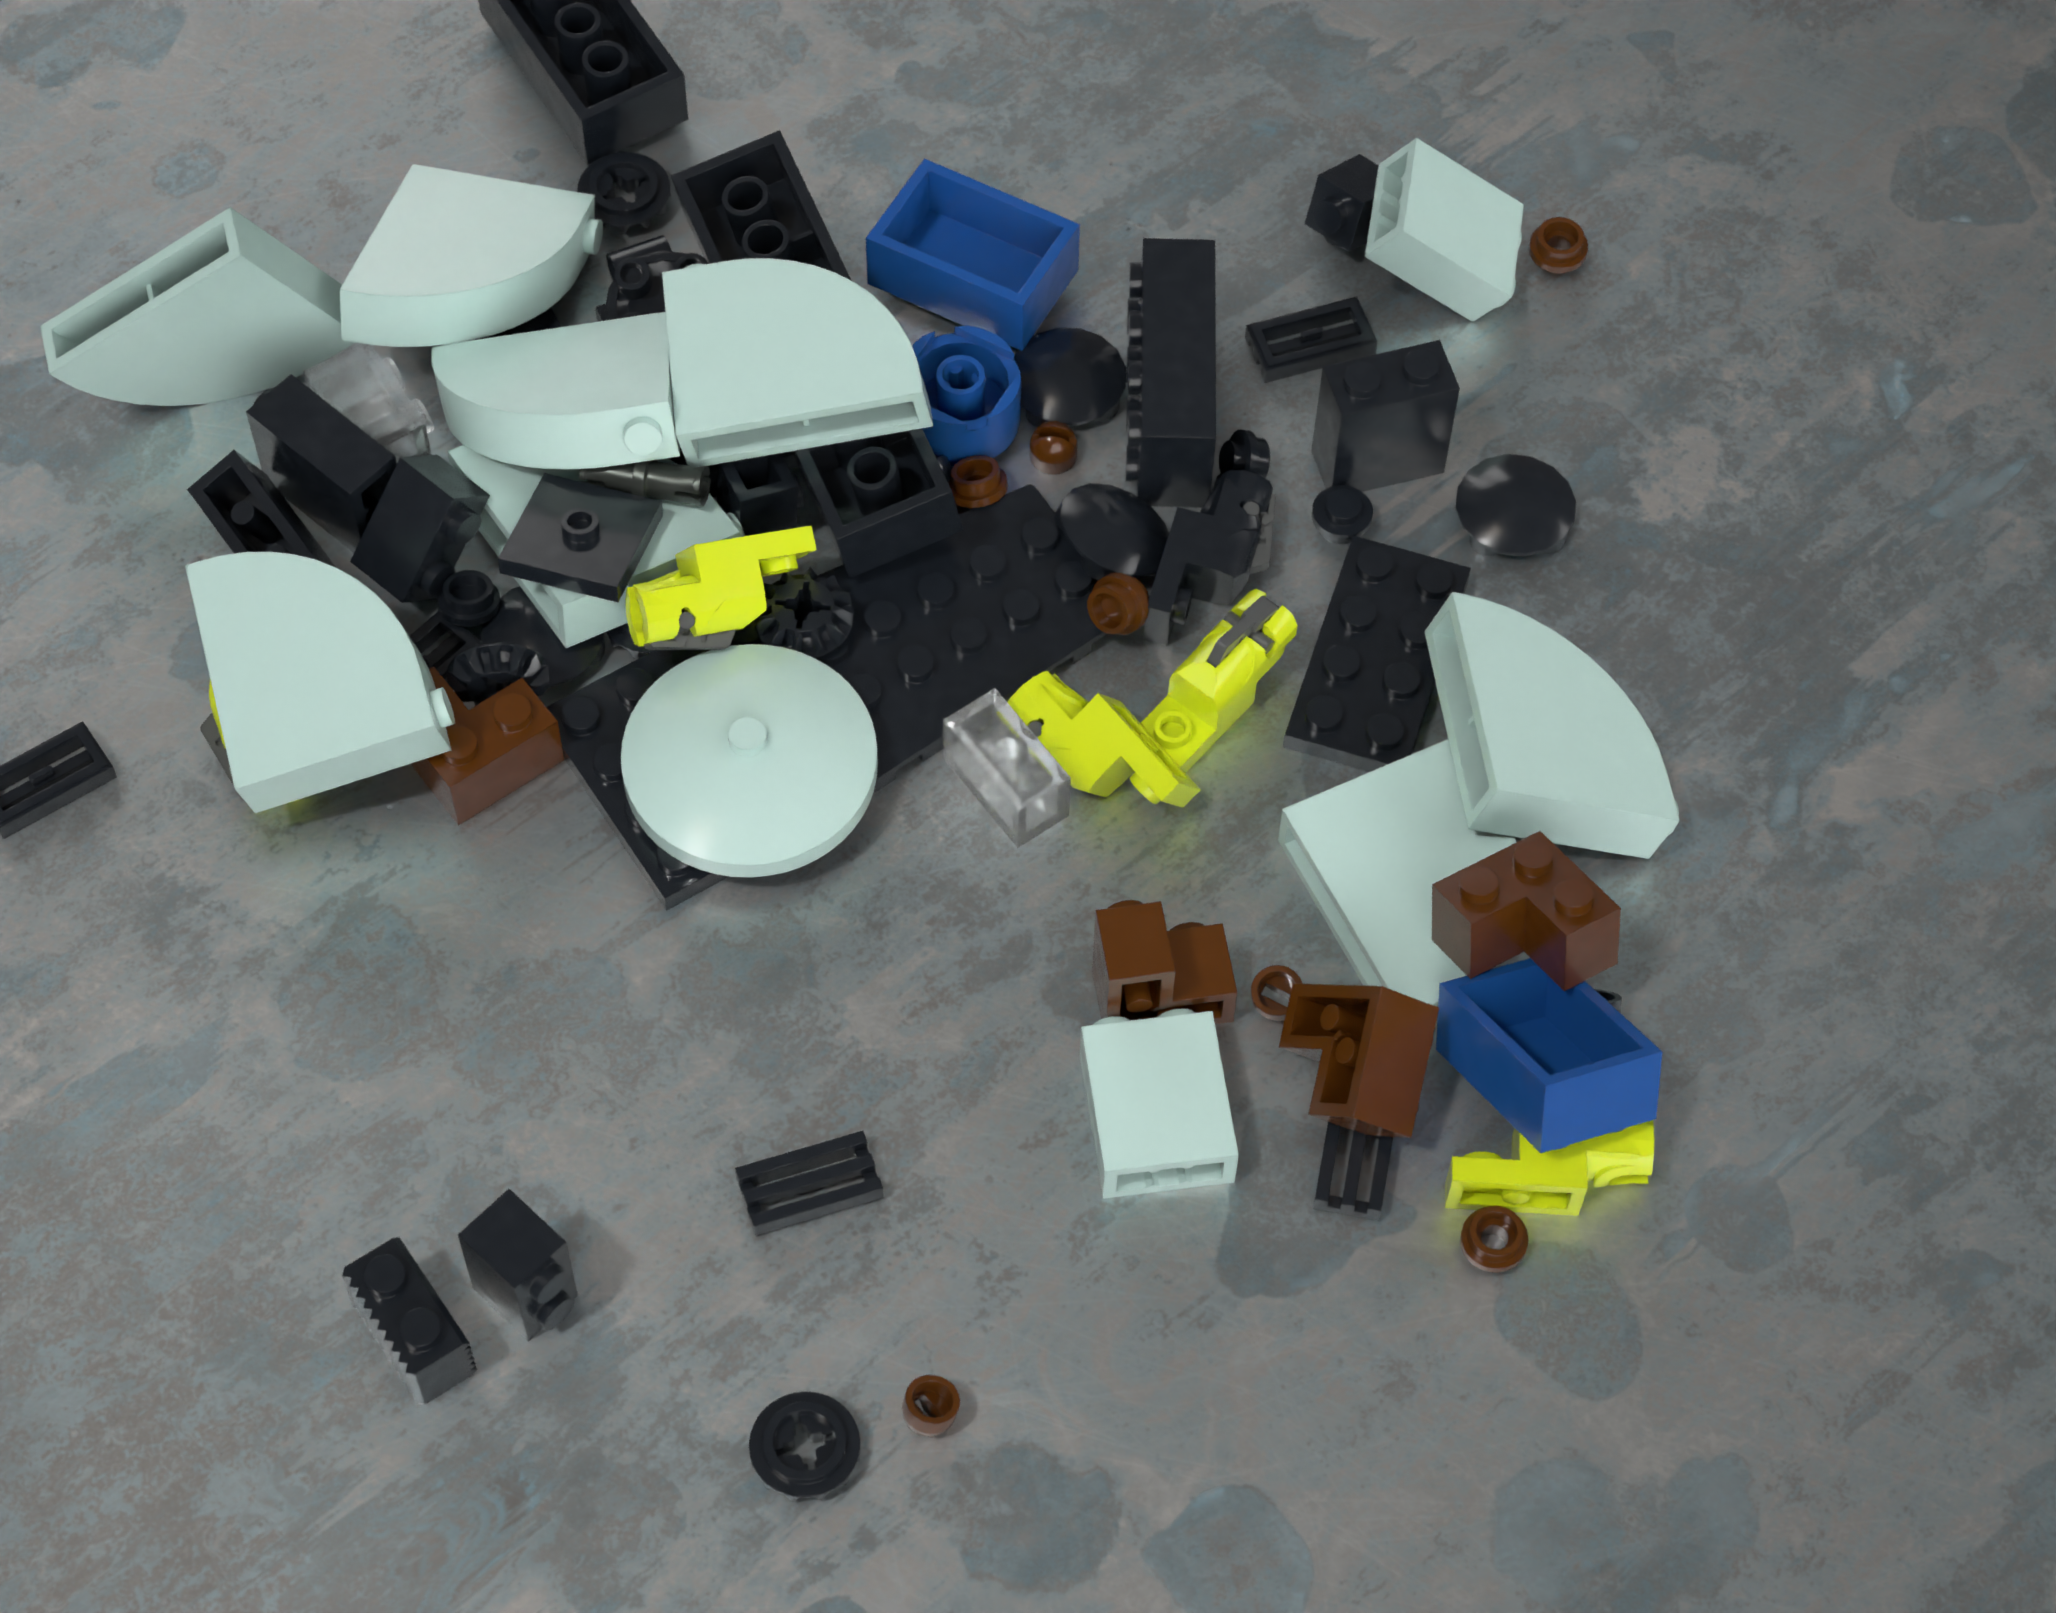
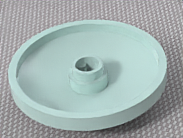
[621,644,878,878]

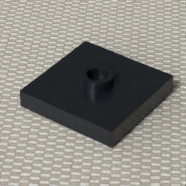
[498,473,663,602]

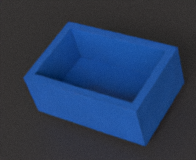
[866,158,1080,351]
[1436,958,1663,1153]

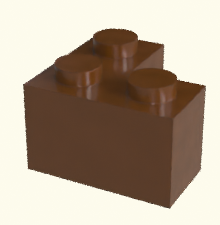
[411,667,564,826]
[1432,831,1621,991]
[1092,900,1237,1025]
[1279,983,1439,1138]

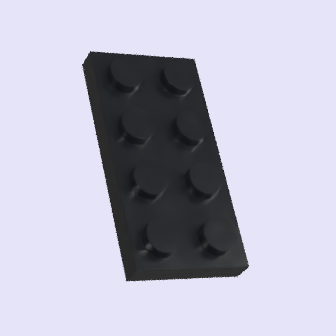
[1283,535,1471,772]

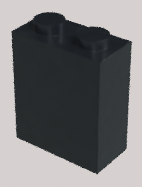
[1311,340,1460,492]
[246,374,397,553]

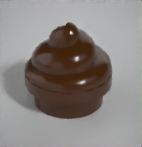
[1087,573,1149,635]

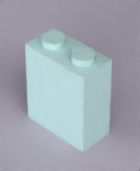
[1365,138,1524,322]
[1080,1009,1239,1199]

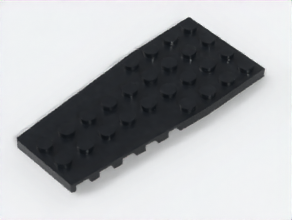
[546,484,1107,911]

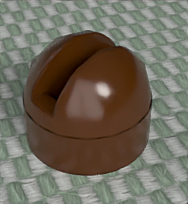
[1029,421,1078,475]
[1251,965,1302,1021]
[902,1375,960,1437]

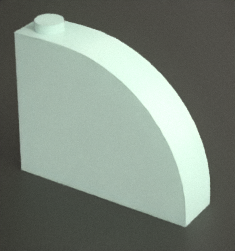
[340,164,603,347]
[40,207,355,406]
[662,258,933,467]
[431,312,680,469]
[448,445,745,648]
[185,552,455,813]
[1425,592,1680,859]
[1278,739,1516,1028]

